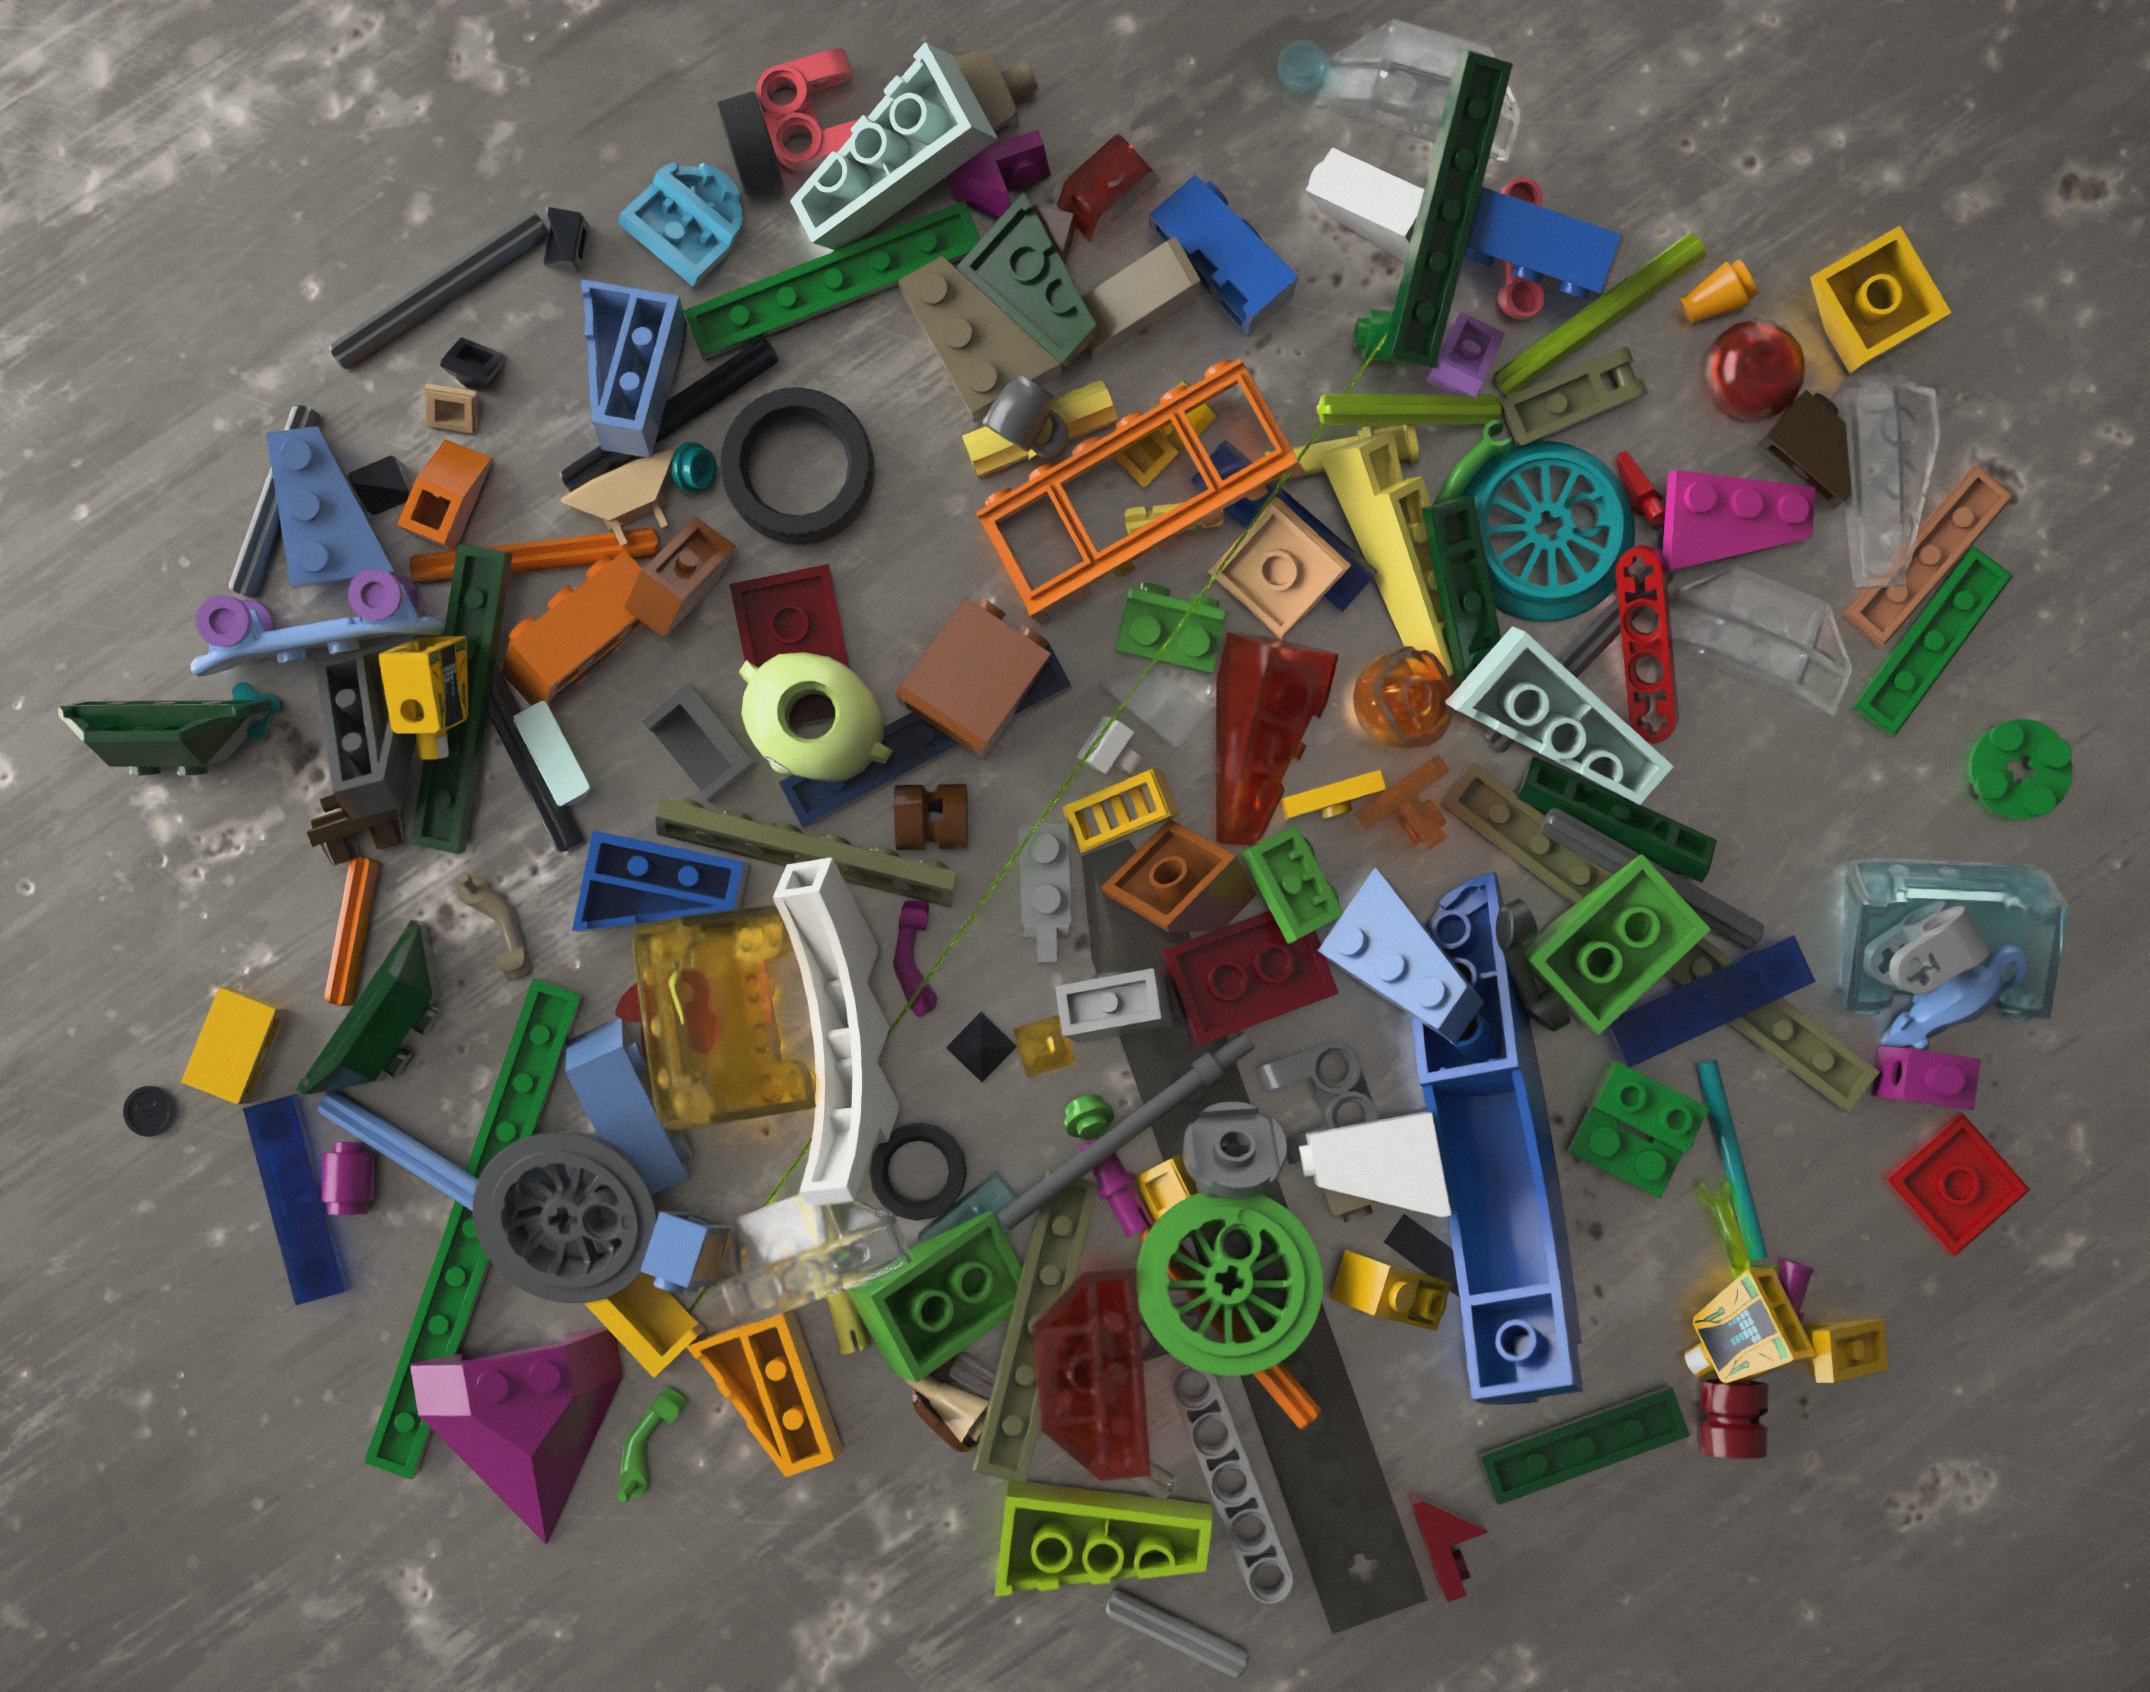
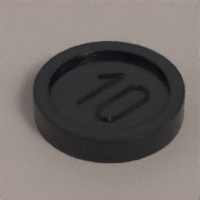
[123,1086,176,1137]

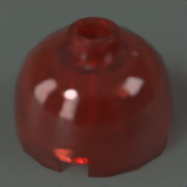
[1702,319,1806,423]

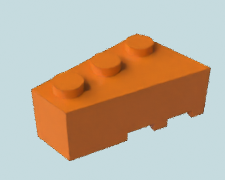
[501,550,644,709]

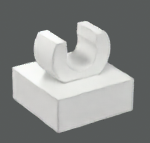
[1076,715,1142,774]

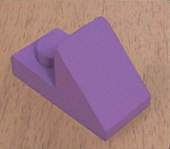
[1428,311,1505,397]

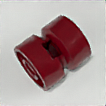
[1699,1379,1769,1459]

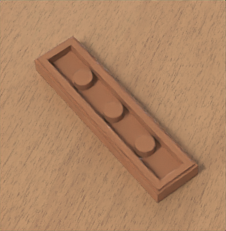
[1842,463,2015,649]

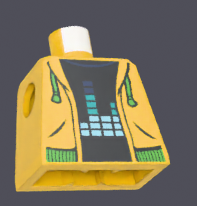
[379,636,468,759]
[1685,1268,1817,1384]

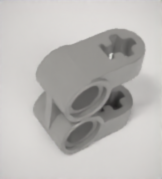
[1861,900,1990,995]

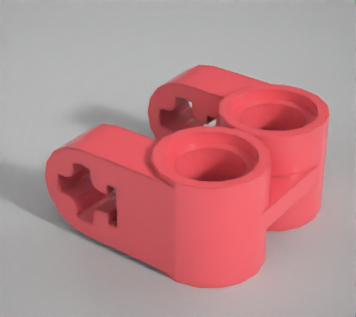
[756,48,858,174]

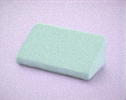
[513,701,591,806]

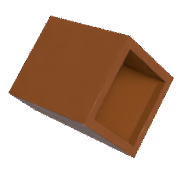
[895,597,1051,760]

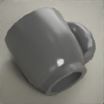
[982,375,1069,459]

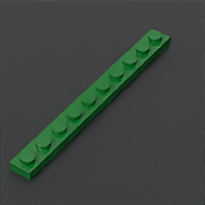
[364,978,583,1480]

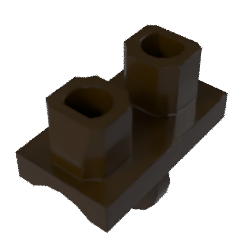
[307,794,404,866]

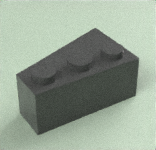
[315,636,416,820]

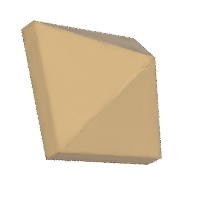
[425,383,478,434]

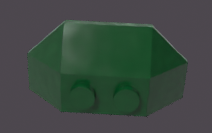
[58,700,271,776]
[295,920,442,1095]

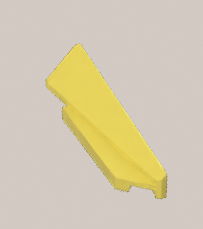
[1320,430,1454,679]

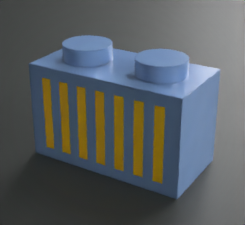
[640,1212,735,1294]

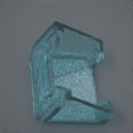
[1841,858,2069,1022]

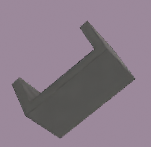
[643,683,758,803]

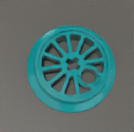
[1461,441,1635,622]

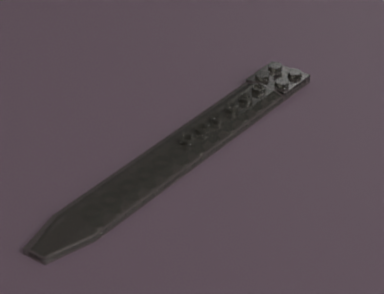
[1082,839,1429,1635]

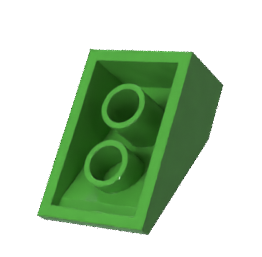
[1523,854,1711,1035]
[845,1211,1022,1383]

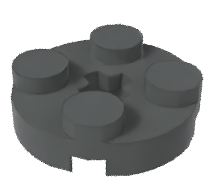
[1182,1102,1287,1199]

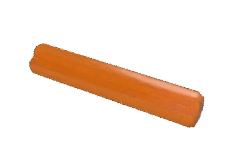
[324,856,380,1006]

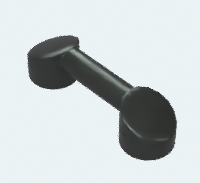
[1495,898,1570,1032]

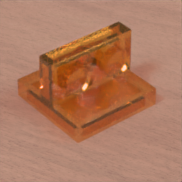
[1347,754,1450,853]

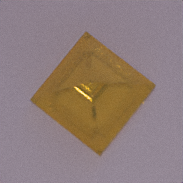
[1013,1015,1076,1078]

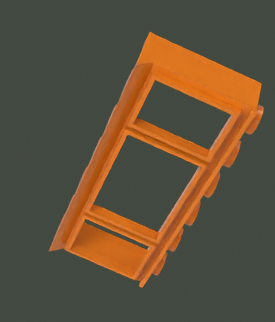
[975,358,1306,625]

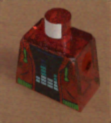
[1056,133,1160,243]

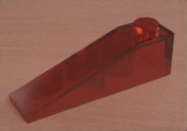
[1216,632,1339,846]

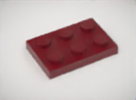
[729,564,851,728]
[1160,911,1339,1047]

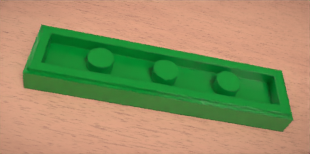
[1851,545,2014,738]

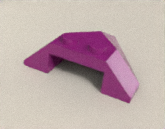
[410,1327,623,1545]

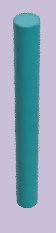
[1697,1059,1768,1261]

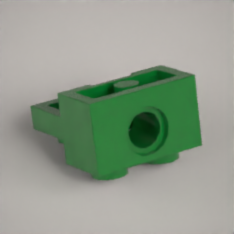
[1566,1061,1710,1199]

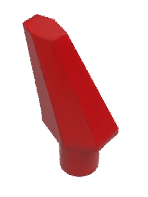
[1616,450,1665,527]

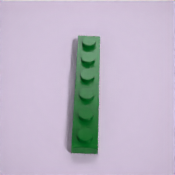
[683,200,980,360]

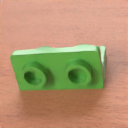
[1115,582,1228,675]
[1241,825,1343,944]

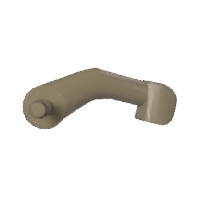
[458,873,532,981]

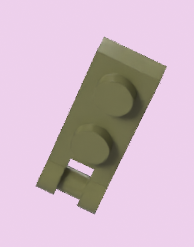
[1499,347,1648,449]

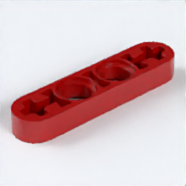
[1616,545,1679,744]

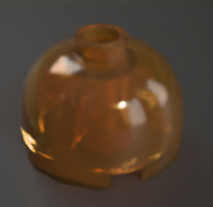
[1353,646,1453,749]

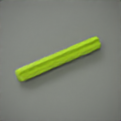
[1316,394,1502,425]

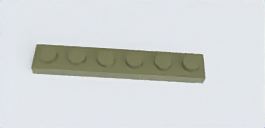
[655,798,957,908]
[972,1170,1099,1485]

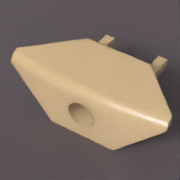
[561,449,674,547]

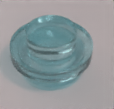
[1277,40,1328,91]

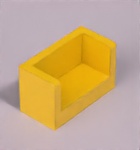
[181,987,287,1105]
[584,1272,707,1378]

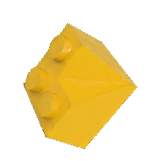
[1810,226,1951,374]

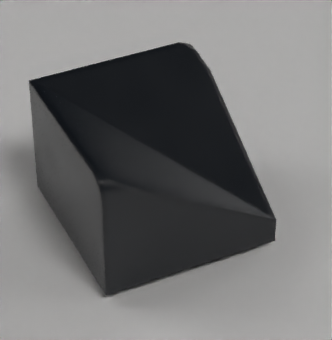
[544,207,590,273]
[347,455,413,515]

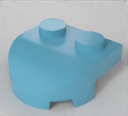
[618,162,743,287]

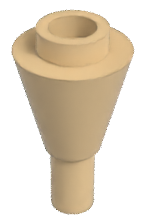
[905,1374,989,1444]

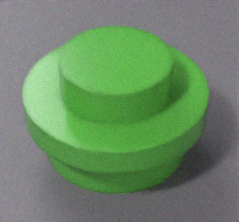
[1064,1094,1114,1140]

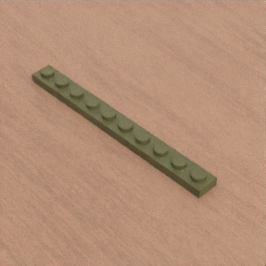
[1442,762,1880,1112]

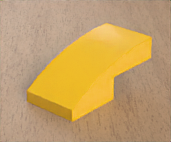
[1113,380,1220,488]

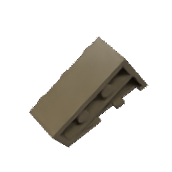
[898,256,1061,423]

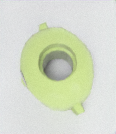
[739,652,893,782]

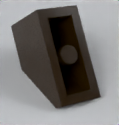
[1758,390,1852,508]

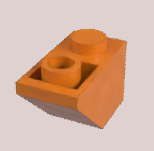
[397,439,493,551]

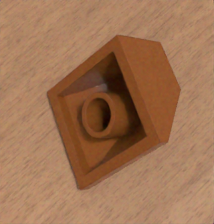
[1101,819,1257,933]

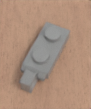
[1018,823,1072,964]

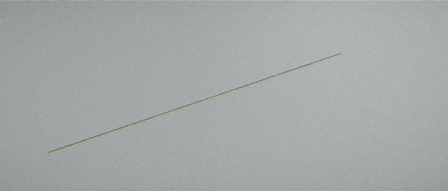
[689,331,1388,1313]

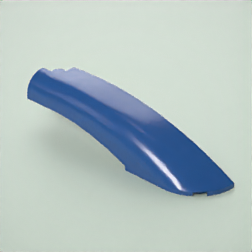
[1411,872,1583,1405]

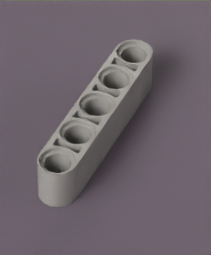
[1170,1362,1293,1604]

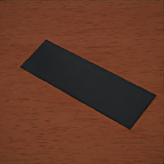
[1384,1214,1460,1298]

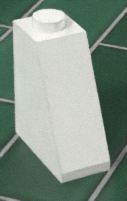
[1306,148,1424,263]
[1299,1111,1451,1217]

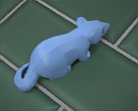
[1880,944,2029,1051]

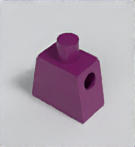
[1871,1046,1981,1110]

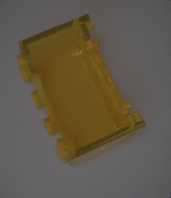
[632,905,817,1130]

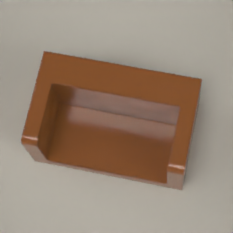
[625,516,736,638]

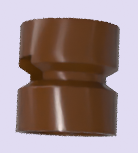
[894,784,968,850]

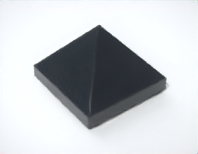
[440,337,507,389]
[946,1012,1017,1083]

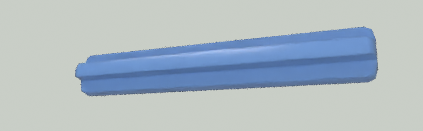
[318,1090,478,1211]

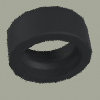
[717,91,783,195]
[869,1122,967,1221]

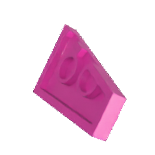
[1662,470,1816,572]

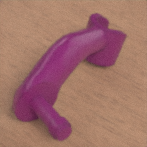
[893,900,937,1017]

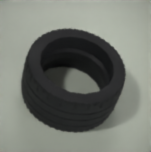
[721,387,875,544]

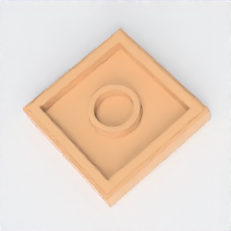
[1209,497,1351,640]

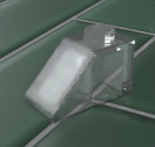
[1099,669,1216,752]

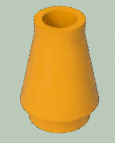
[1679,259,1759,325]

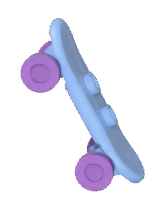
[190,569,444,677]

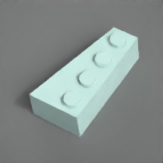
[790,42,998,251]
[1445,626,1674,805]

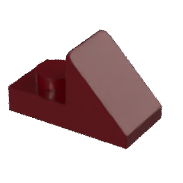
[1408,1494,1488,1602]

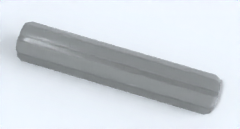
[1106,1589,1249,1678]

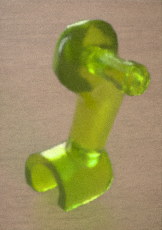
[1696,1179,1778,1279]

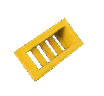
[1062,769,1179,854]

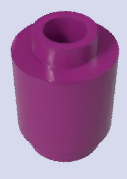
[322,1142,374,1215]

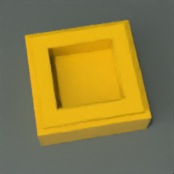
[1135,1155,1199,1221]

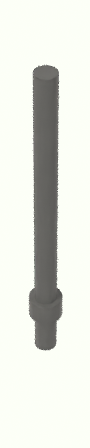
[997,1032,1255,1231]

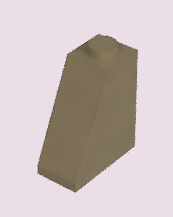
[1083,236,1201,359]

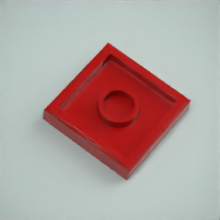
[1884,1113,2030,1257]

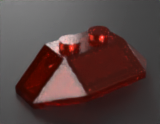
[1032,1267,1151,1481]

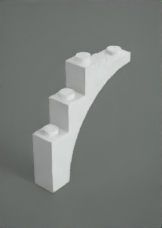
[773,857,901,1207]

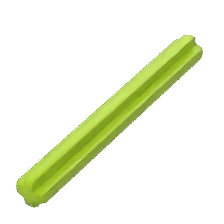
[1494,233,1707,397]

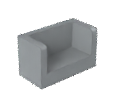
[1055,968,1176,1043]

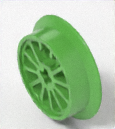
[1136,1193,1323,1376]

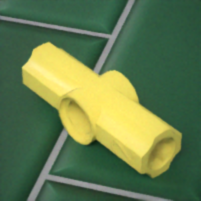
[962,380,1118,478]

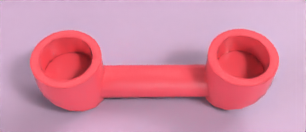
[1498,177,1545,320]

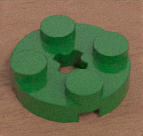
[1966,719,2073,821]

